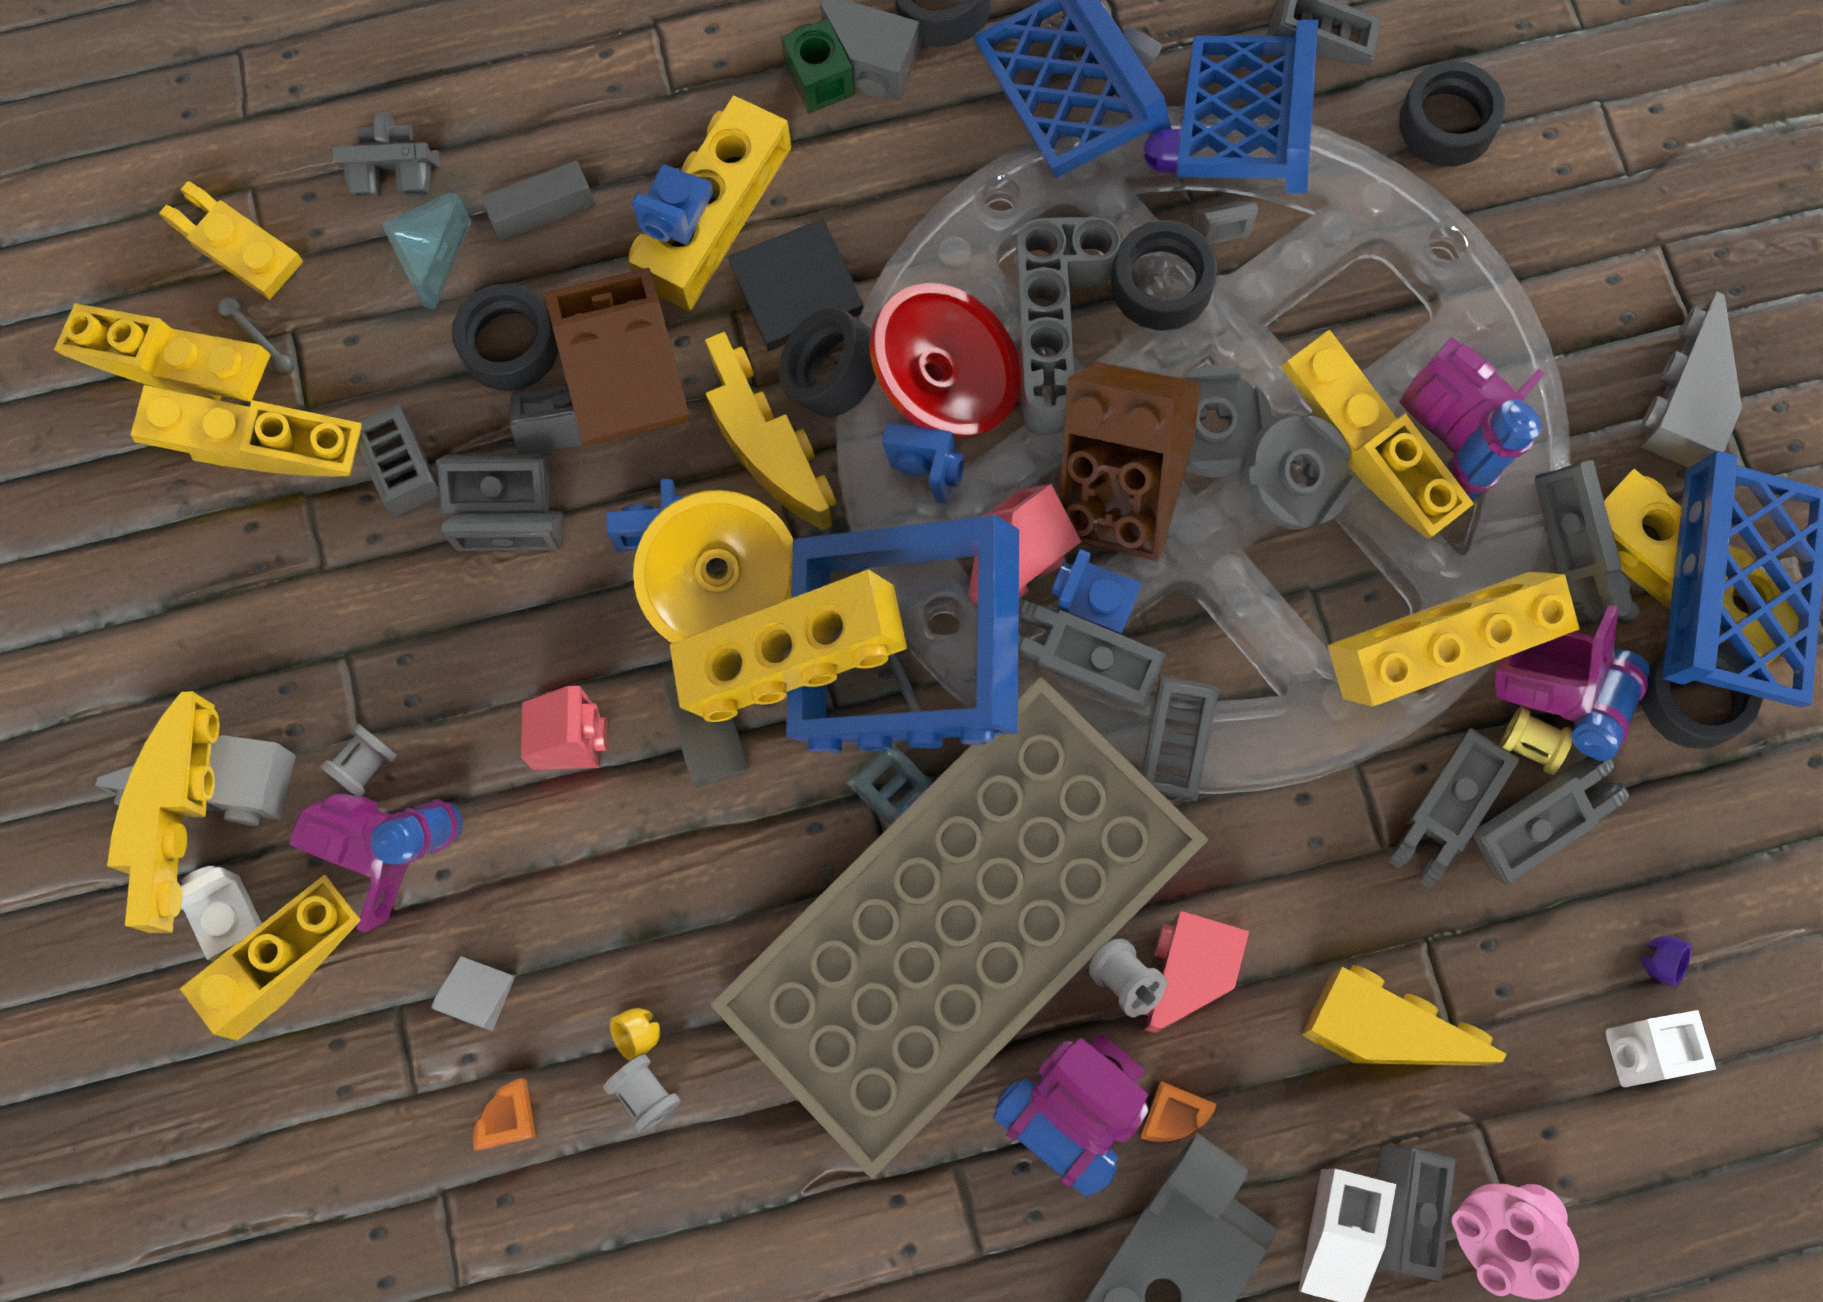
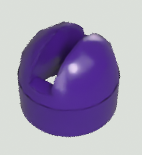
[1144,129,1181,173]
[1641,936,1692,987]

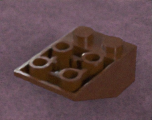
[545,267,691,447]
[1059,362,1201,561]

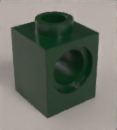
[781,18,855,114]

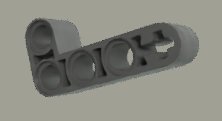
[1014,217,1121,436]

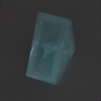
[382,192,471,310]

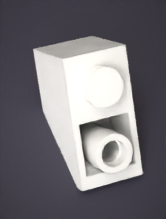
[1298,1169,1396,1302]

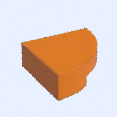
[473,1078,536,1151]
[1139,1081,1217,1143]

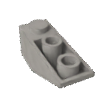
[1641,292,1742,468]
[95,735,296,826]

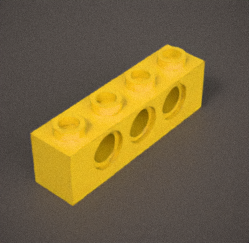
[628,95,792,312]
[1604,469,1799,666]
[670,569,907,722]
[1327,572,1580,707]

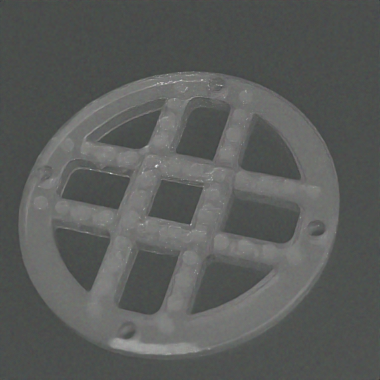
[836,105,1570,794]

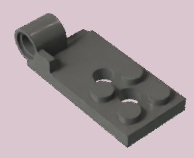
[1083,1133,1278,1302]

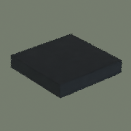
[727,218,864,351]

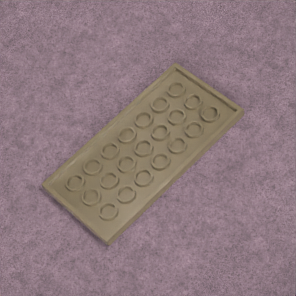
[710,677,1209,1179]

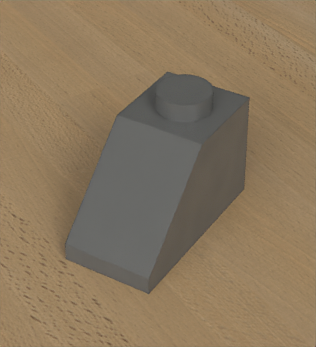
[820,0,920,101]

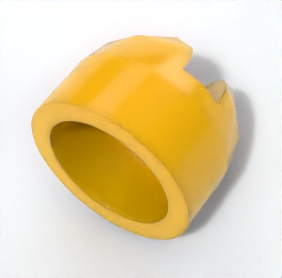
[610,1008,660,1060]

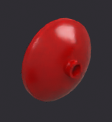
[870,283,1020,439]

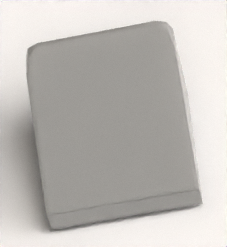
[1192,201,1258,245]
[431,956,515,1031]

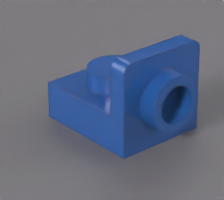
[631,164,713,245]
[882,423,964,504]
[606,479,686,552]
[1051,549,1142,635]

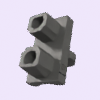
[332,111,440,198]

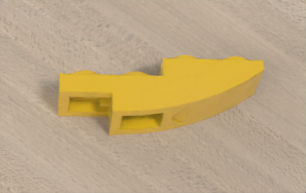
[54,303,271,402]
[1280,329,1474,539]
[705,332,836,530]
[130,385,362,477]
[107,691,220,933]

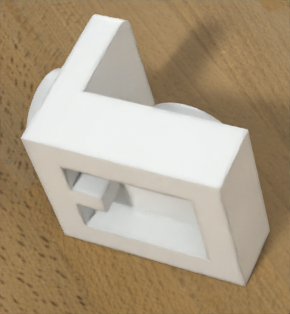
[181,866,262,962]
[1606,1010,1716,1087]

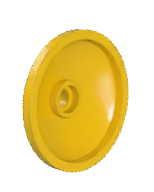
[633,490,793,643]

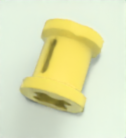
[1499,706,1573,775]

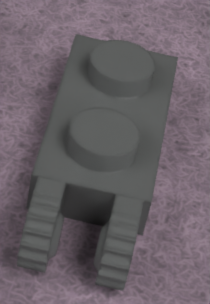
[1534,460,1633,623]
[1018,599,1166,710]
[1388,728,1520,889]
[1473,756,1629,885]

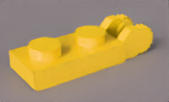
[158,181,303,300]

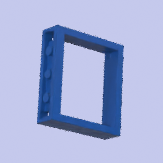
[786,515,1019,754]

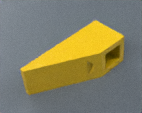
[180,874,361,1041]
[1301,965,1506,1066]

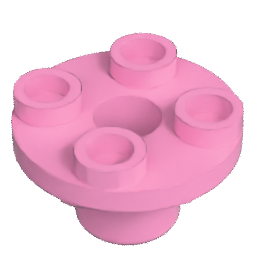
[1452,1184,1579,1299]

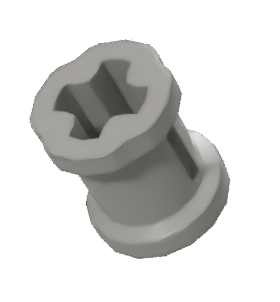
[320,723,397,797]
[1089,938,1167,1017]
[603,1054,681,1135]

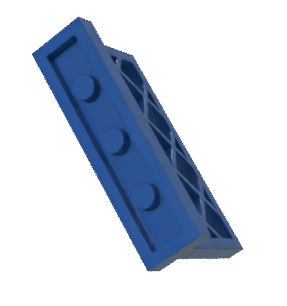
[973,0,1172,179]
[1177,20,1318,193]
[1662,451,1823,708]

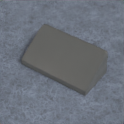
[481,160,596,242]
[510,384,621,453]
[436,453,552,514]
[441,511,564,551]
[660,673,750,789]
[1377,1145,1456,1281]

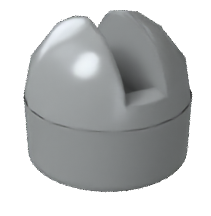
[1123,25,1163,68]

